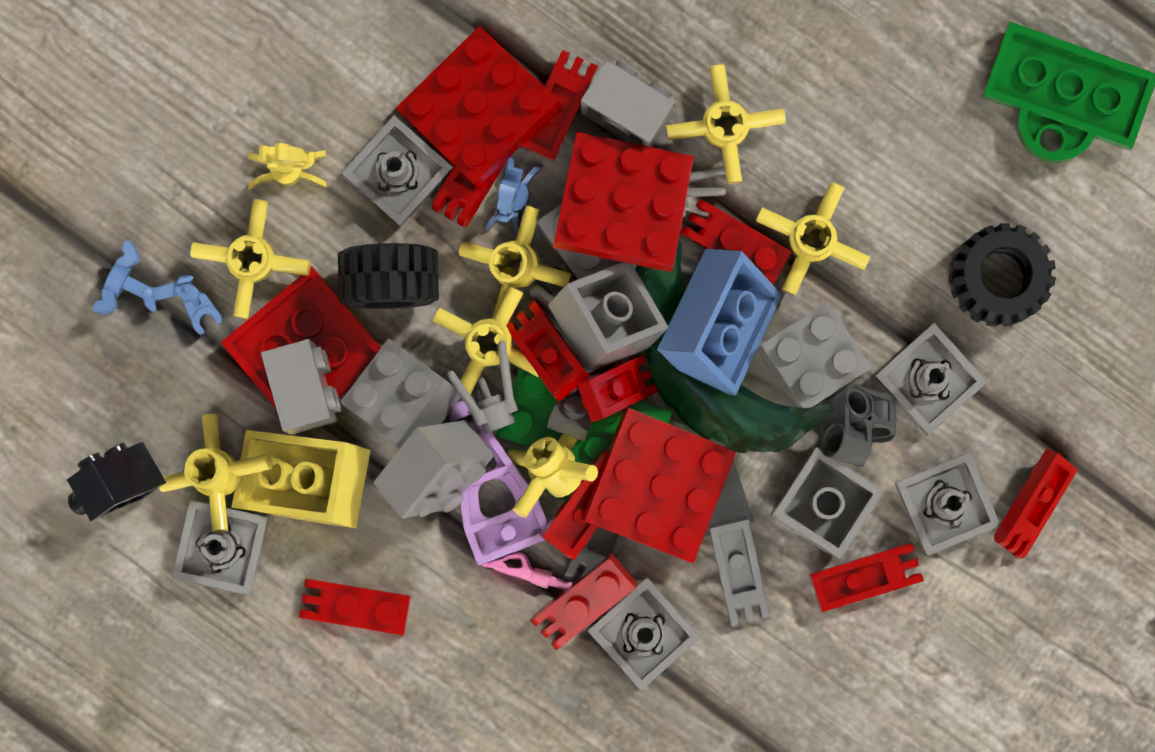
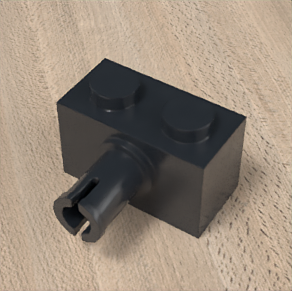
[67,442,166,521]

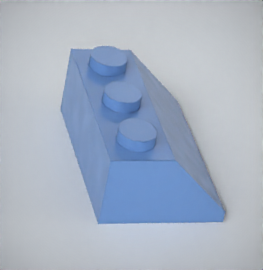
[657,249,782,396]

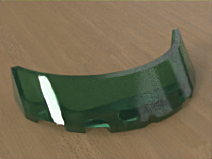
[635,240,834,454]

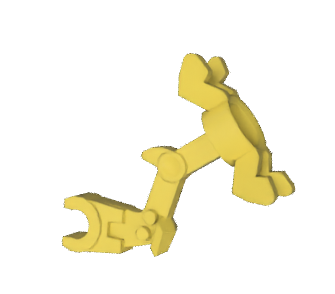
[247,143,327,190]

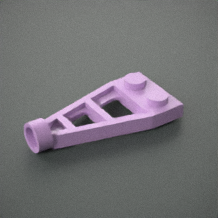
[447,397,548,566]

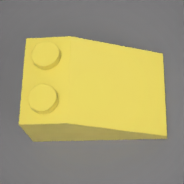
[231,430,371,529]

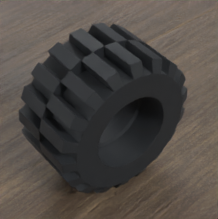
[949,223,1056,327]
[337,243,439,309]

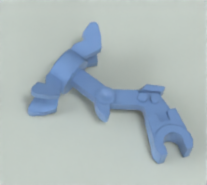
[484,156,543,239]
[92,240,223,335]

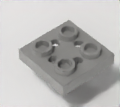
[341,115,453,228]
[874,323,987,436]
[894,452,1000,556]
[172,500,270,596]
[588,578,701,691]

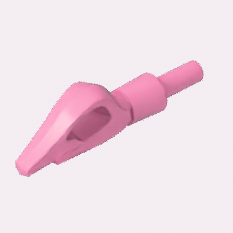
[482,552,573,591]

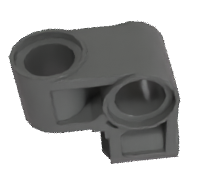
[820,384,896,467]

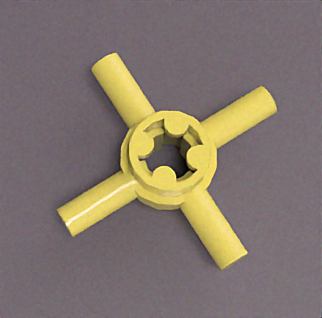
[666,64,786,184]
[756,182,871,296]
[190,199,311,319]
[459,206,574,319]
[433,286,539,395]
[159,414,273,533]
[507,434,598,518]

